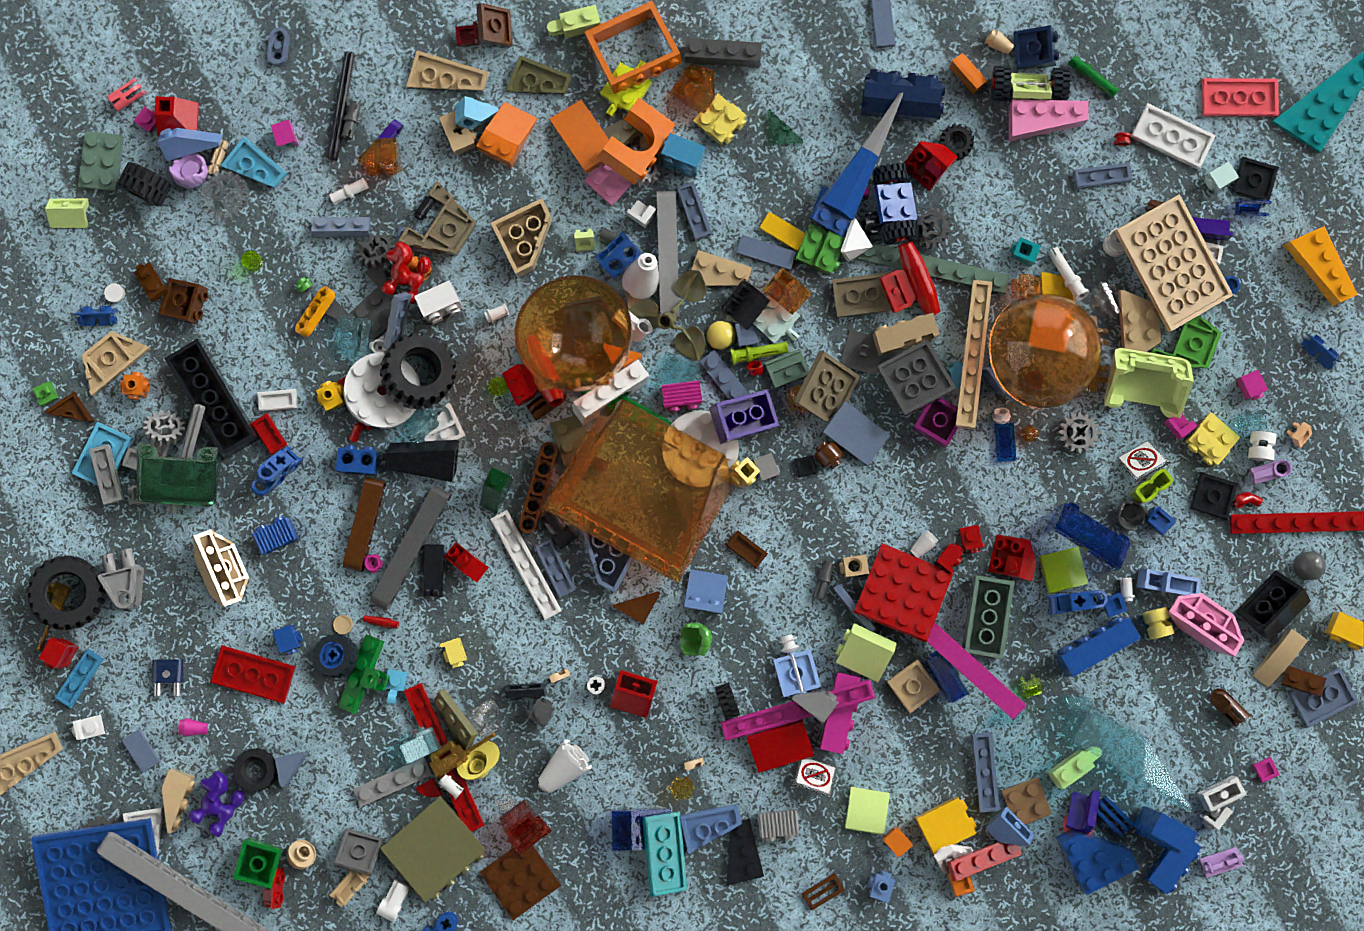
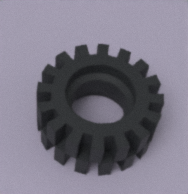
[939,124,974,160]
[714,682,740,720]

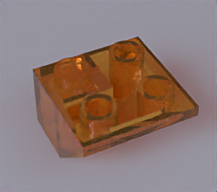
[669,63,715,114]
[358,138,402,176]
[764,268,812,315]

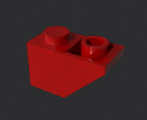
[444,542,489,582]

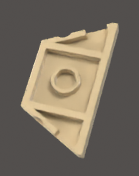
[1118,290,1161,352]
[82,331,151,396]

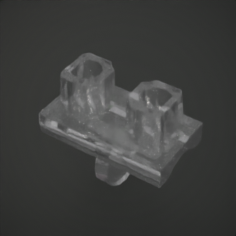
[1091,281,1121,319]

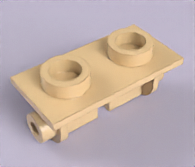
[329,871,369,907]

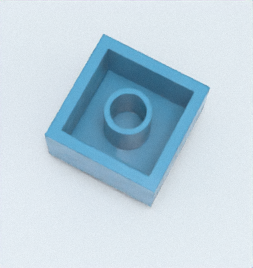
[661,133,705,177]

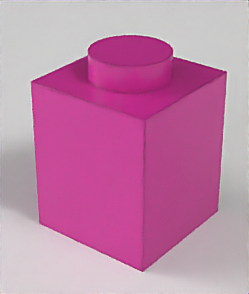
[1236,370,1268,401]

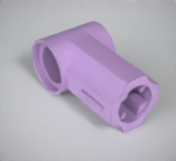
[1249,460,1292,484]

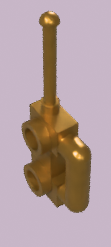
[36,582,71,651]
[429,732,496,778]

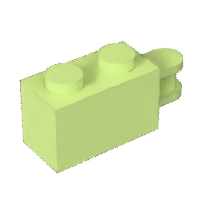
[547,4,601,38]
[1047,746,1102,789]

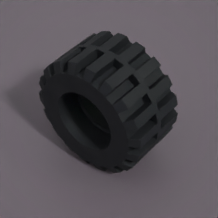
[117,162,172,206]

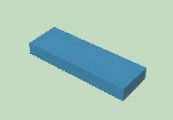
[54,649,104,708]

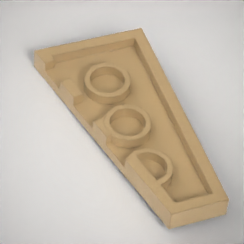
[406,51,489,91]
[0,731,63,795]

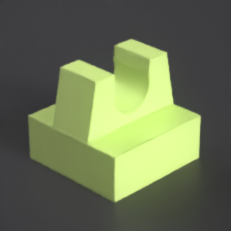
[574,229,595,252]

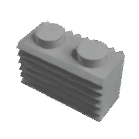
[757,809,799,841]

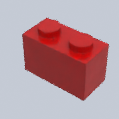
[39,637,79,669]

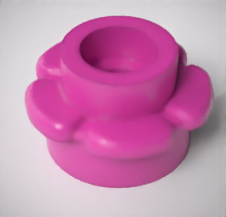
[364,554,383,573]

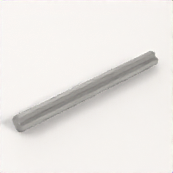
[166,404,205,513]

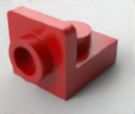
[959,525,985,554]

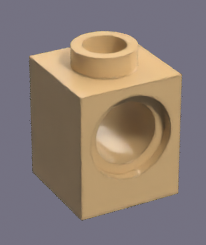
[839,555,869,578]

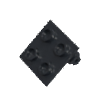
[721,278,771,331]

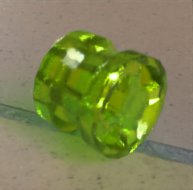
[241,250,263,272]

